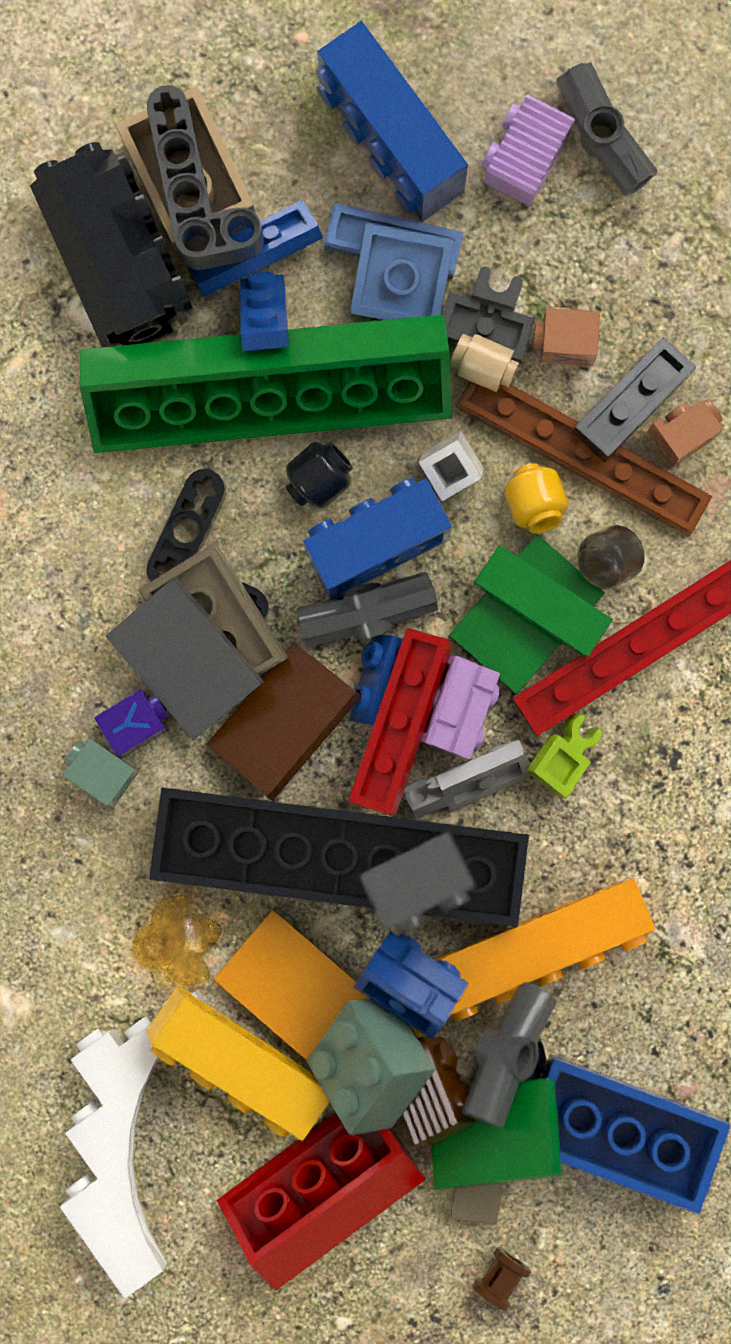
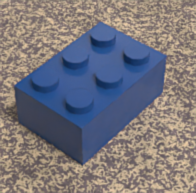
[303,477,452,599]

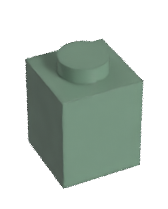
[63,738,139,808]

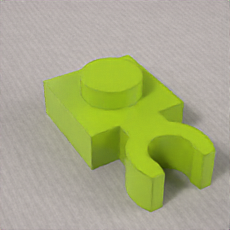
[526,714,602,799]

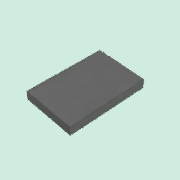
[105,577,264,740]

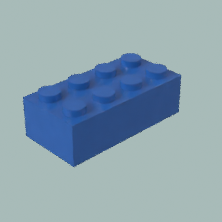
[316,20,468,222]
[541,1054,731,1215]

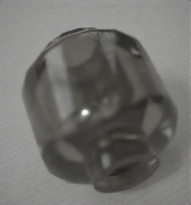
[577,525,645,590]

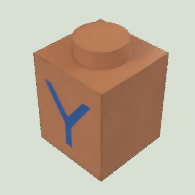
[533,308,600,366]

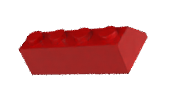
[217,1112,426,1291]

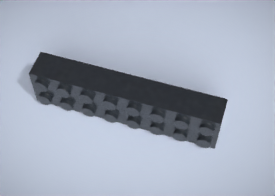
[149,787,529,927]

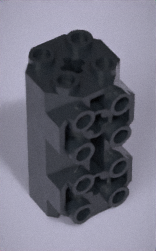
[30,142,193,347]

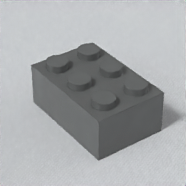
[360,832,475,934]

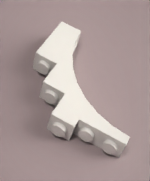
[60,989,208,1299]

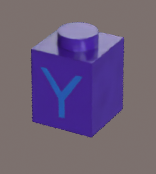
[94,689,170,759]

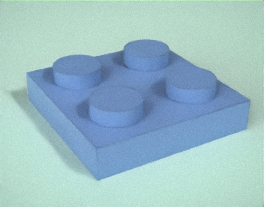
[350,223,455,320]

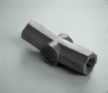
[556,62,658,197]
[297,572,438,647]
[462,982,557,1128]

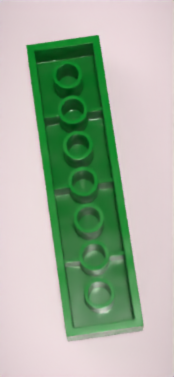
[79,314,452,453]

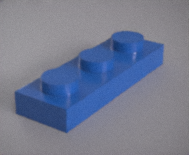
[187,200,323,297]
[240,272,289,351]

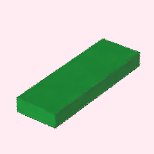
[474,545,613,659]

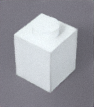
[419,430,484,501]

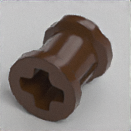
[472,1247,532,1311]

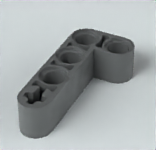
[147,85,264,270]

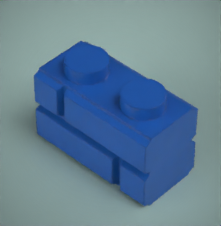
[353,931,468,1039]

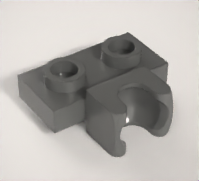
[443,266,535,364]

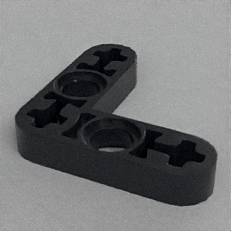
[146,469,270,621]

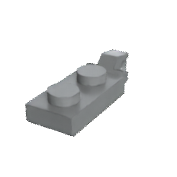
[404,740,530,819]

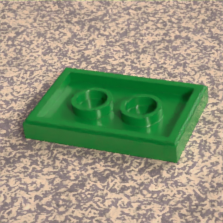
[448,534,605,695]
[431,1078,562,1190]

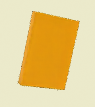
[213,909,369,1060]

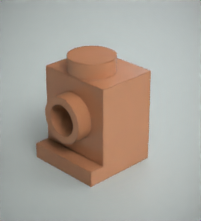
[647,399,723,467]

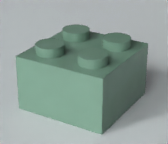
[306,998,436,1135]

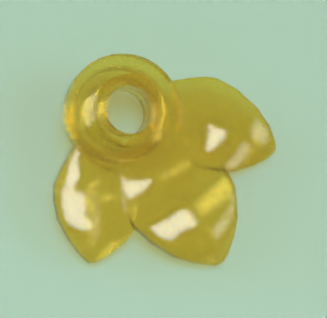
[132,895,222,985]

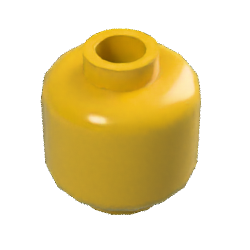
[504,463,569,534]

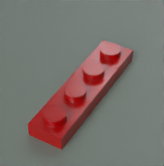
[348,628,453,817]

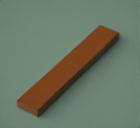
[456,381,713,537]

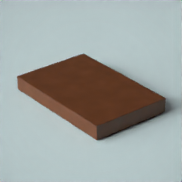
[206,642,361,801]

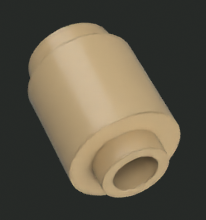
[450,334,519,392]

